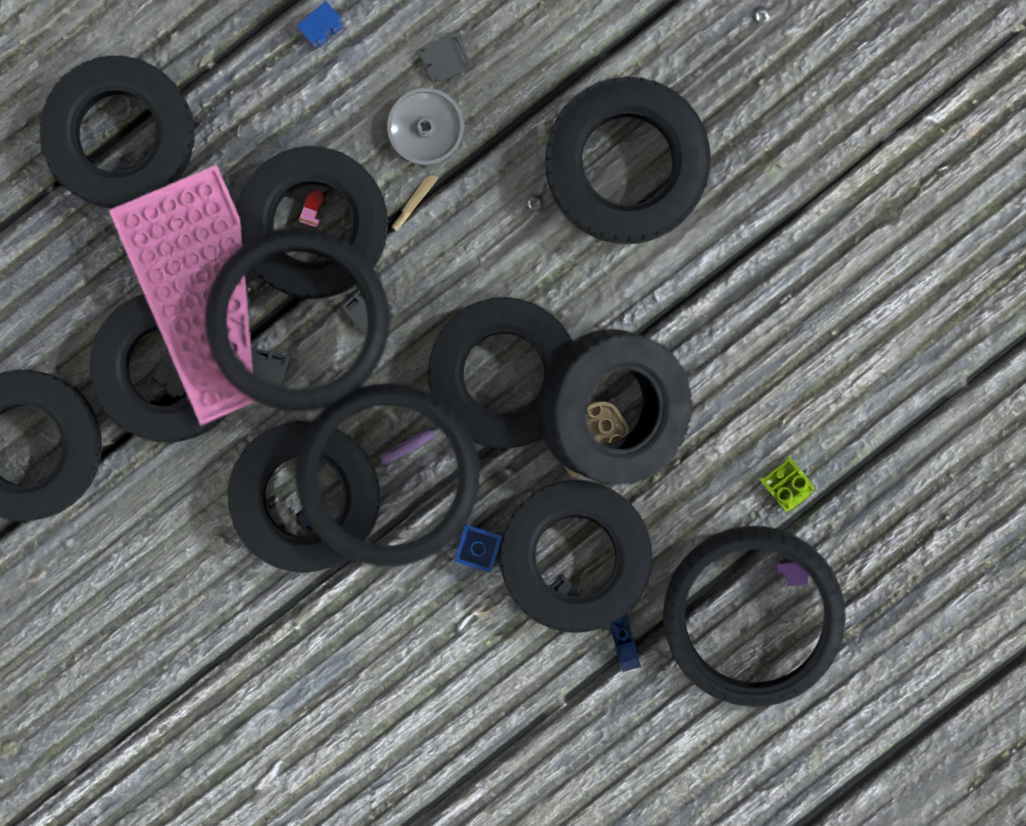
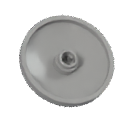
[387,88,464,165]

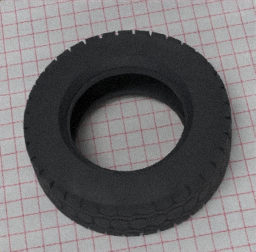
[545,77,711,244]

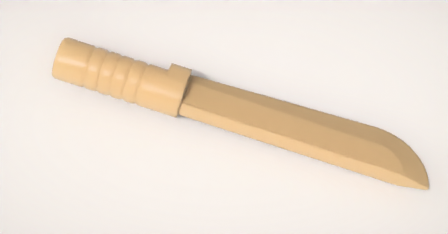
[391,175,439,231]

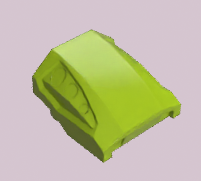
[760,456,815,512]

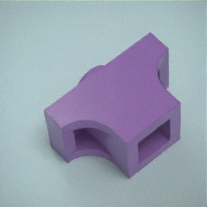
[776,560,808,586]

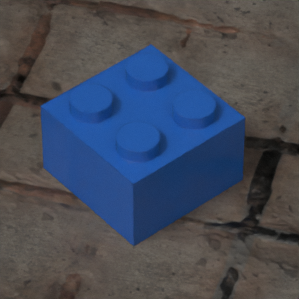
[297,1,343,48]
[454,524,502,573]

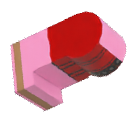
[299,190,325,229]

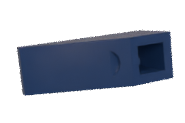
[610,613,641,672]

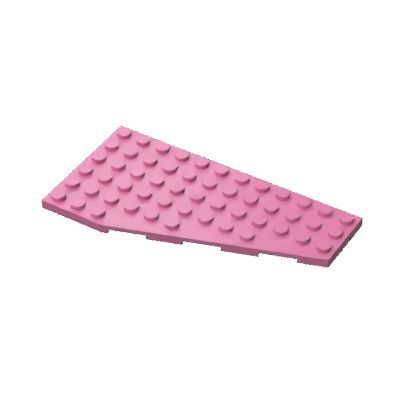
[109,165,255,425]

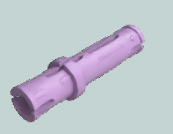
[379,427,435,466]

